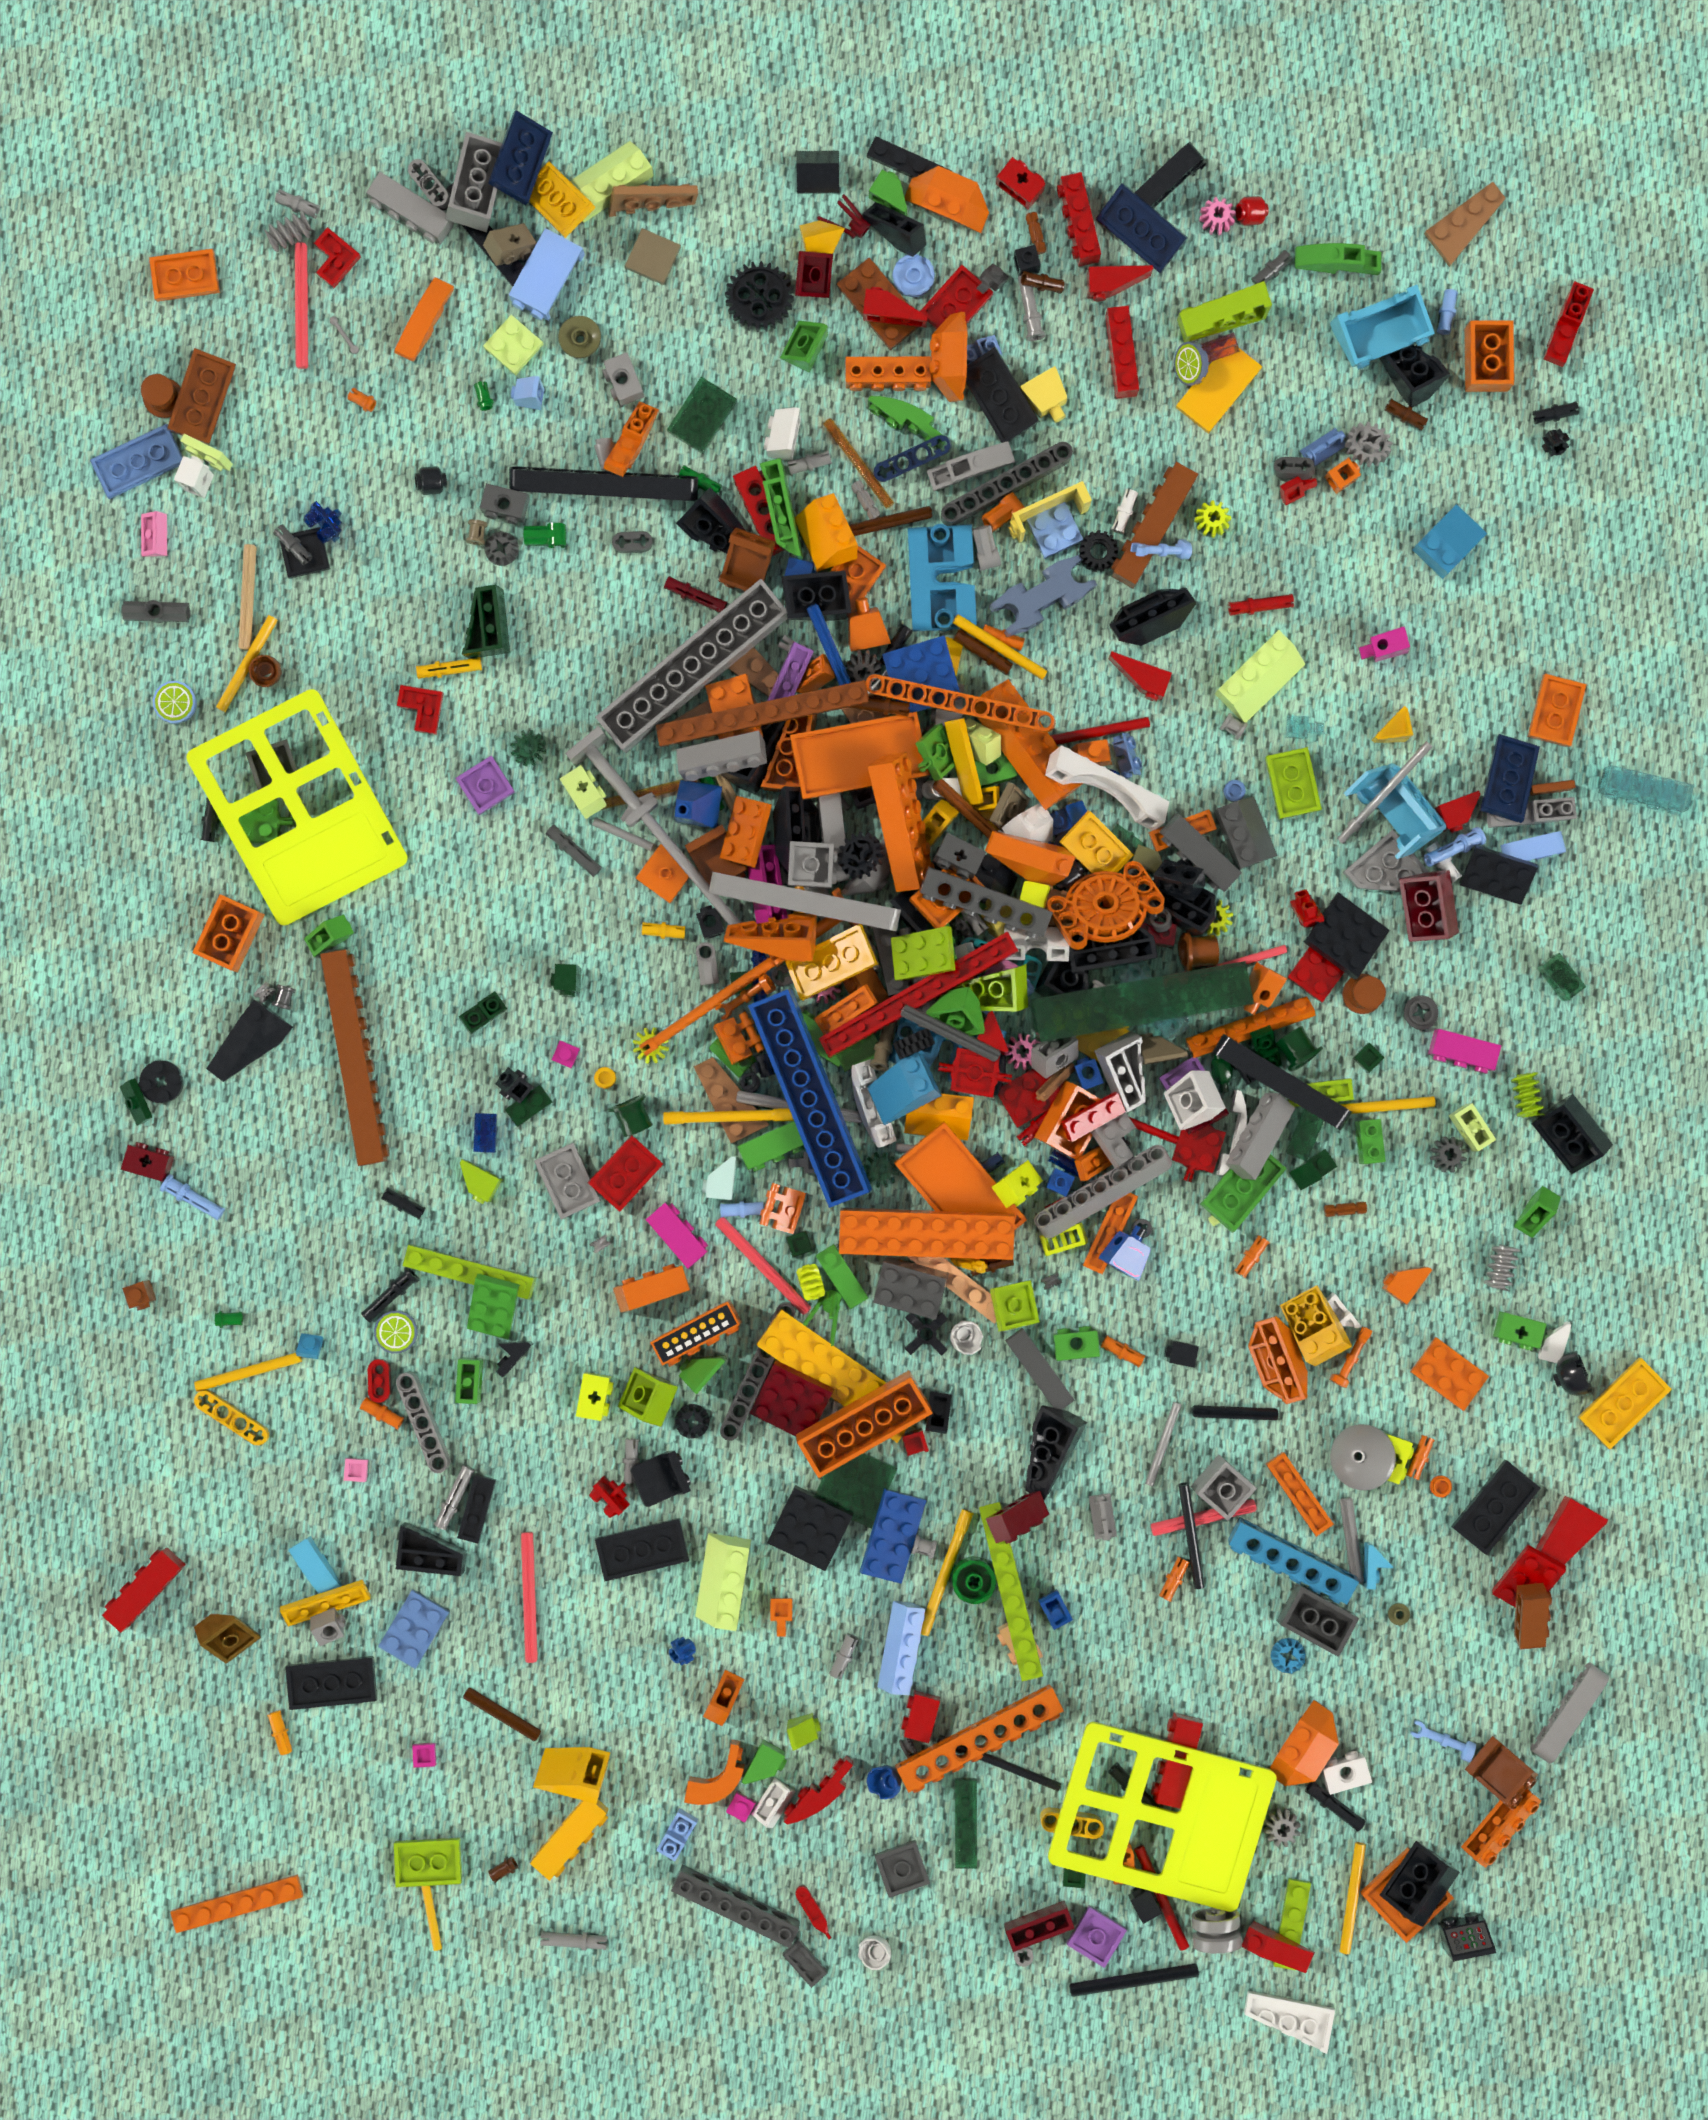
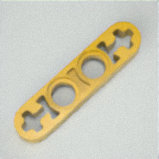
[194,1390,269,1445]

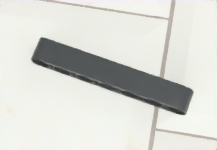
[941,442,1073,526]
[720,1302,796,1441]

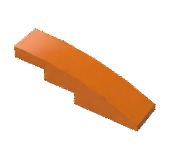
[394,277,454,362]

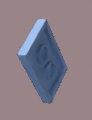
[378,1589,450,1669]

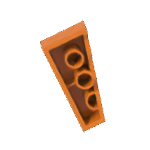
[761,714,817,792]

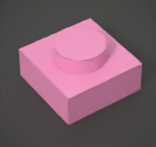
[344,1458,369,1482]

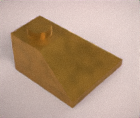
[194,1614,261,1664]

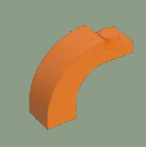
[684,1739,745,1805]

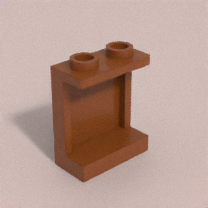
[718,528,776,592]
[685,825,748,885]
[1465,1736,1538,1808]

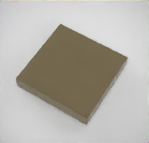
[625,228,681,285]
[989,782,1030,833]

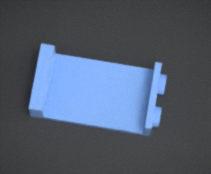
[509,228,585,321]

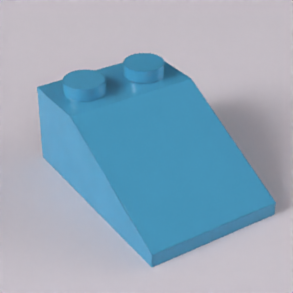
[1412,504,1487,579]
[867,1052,942,1125]

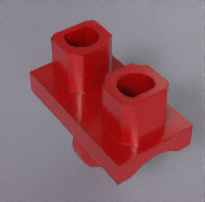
[1290,889,1324,928]
[589,1476,630,1518]

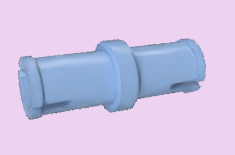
[1437,289,1458,335]
[720,1201,764,1218]

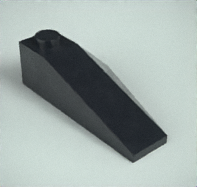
[1380,345,1450,408]
[676,487,745,554]
[1034,935,1089,1007]
[206,1000,293,1082]
[1025,1405,1087,1501]

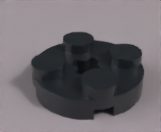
[138,1061,184,1103]

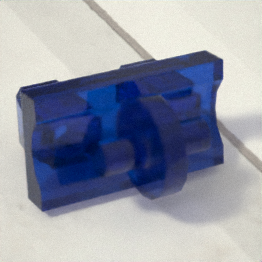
[303,501,342,543]
[473,1113,497,1153]

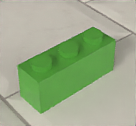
[737,1121,805,1172]

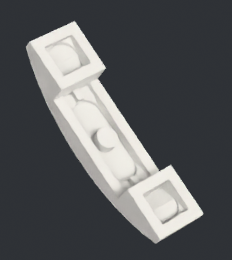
[852,1059,897,1148]
[1216,1090,1247,1176]

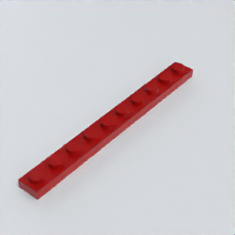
[818,931,1019,1058]

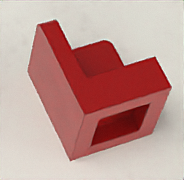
[902,1428,929,1456]

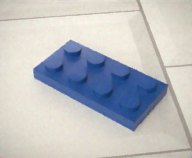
[859,1488,927,1584]

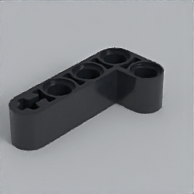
[1134,142,1207,209]

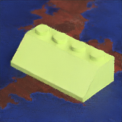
[570,141,654,223]
[1215,630,1305,723]
[695,1533,751,1631]

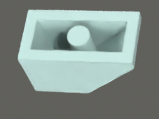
[702,1157,737,1200]

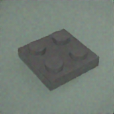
[874,1840,930,1898]

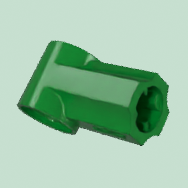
[523,523,566,548]

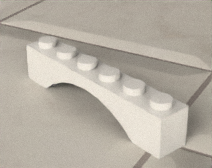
[1045,745,1169,831]

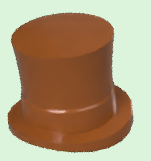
[141,374,181,418]
[1178,932,1219,973]
[1342,974,1386,1014]

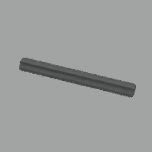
[901,1005,1000,1062]

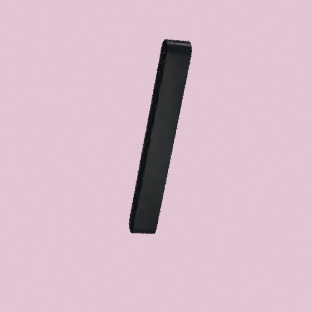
[509,466,698,501]

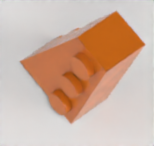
[613,1263,690,1312]

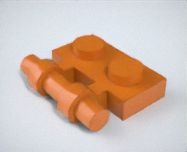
[713,1012,765,1065]
[759,1183,806,1234]

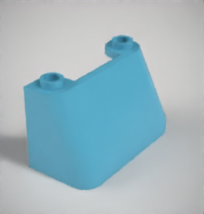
[1330,285,1435,370]

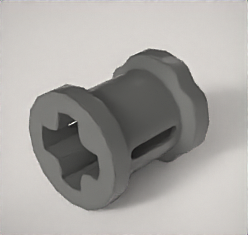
[271,984,296,1010]

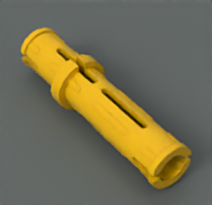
[416,657,482,679]

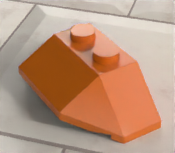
[904,166,989,233]
[929,312,968,402]
[1248,1316,1308,1404]
[1270,1700,1339,1786]

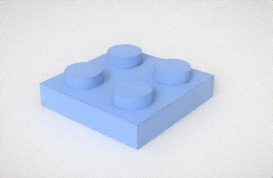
[1026,502,1083,559]

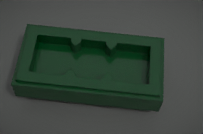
[120,1078,152,1126]

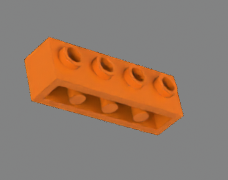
[846,356,931,391]
[1461,1789,1541,1868]

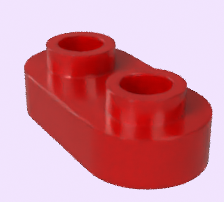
[367,1359,391,1403]

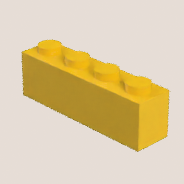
[530,1800,609,1881]

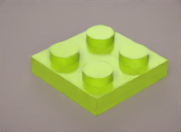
[990,1280,1040,1332]

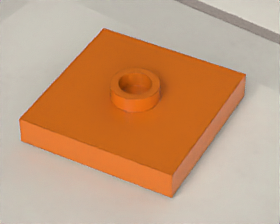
[636,844,689,904]

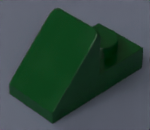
[1289,1149,1337,1190]

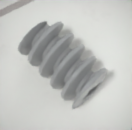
[264,210,313,252]
[1484,1244,1521,1292]

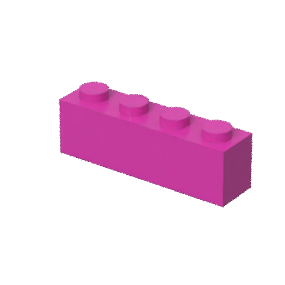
[747,845,788,924]

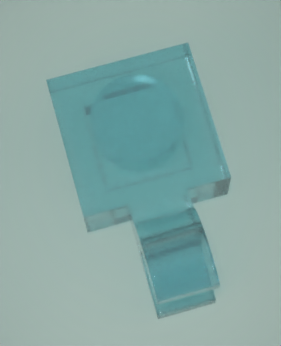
[1285,715,1324,739]

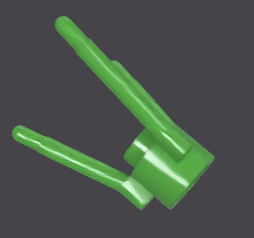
[803,1290,842,1346]

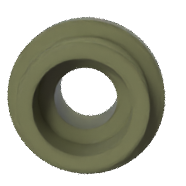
[1388,1603,1410,1625]

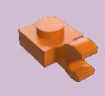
[770,1598,792,1637]

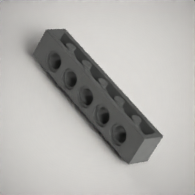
[919,866,1053,939]
[671,1864,800,1948]

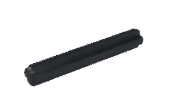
[1192,1405,1279,1421]

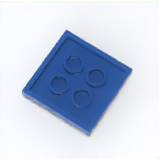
[882,636,962,713]

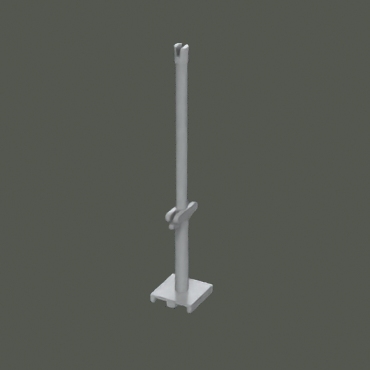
[565,726,742,925]

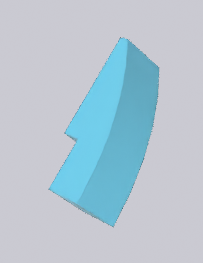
[289,1536,342,1594]

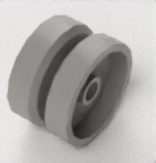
[1192,1908,1242,1954]

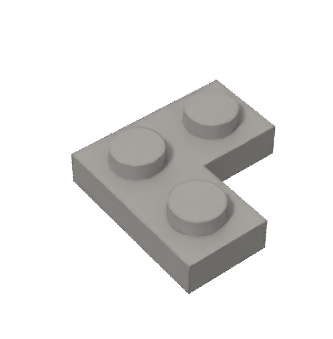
[1091,1112,1136,1168]

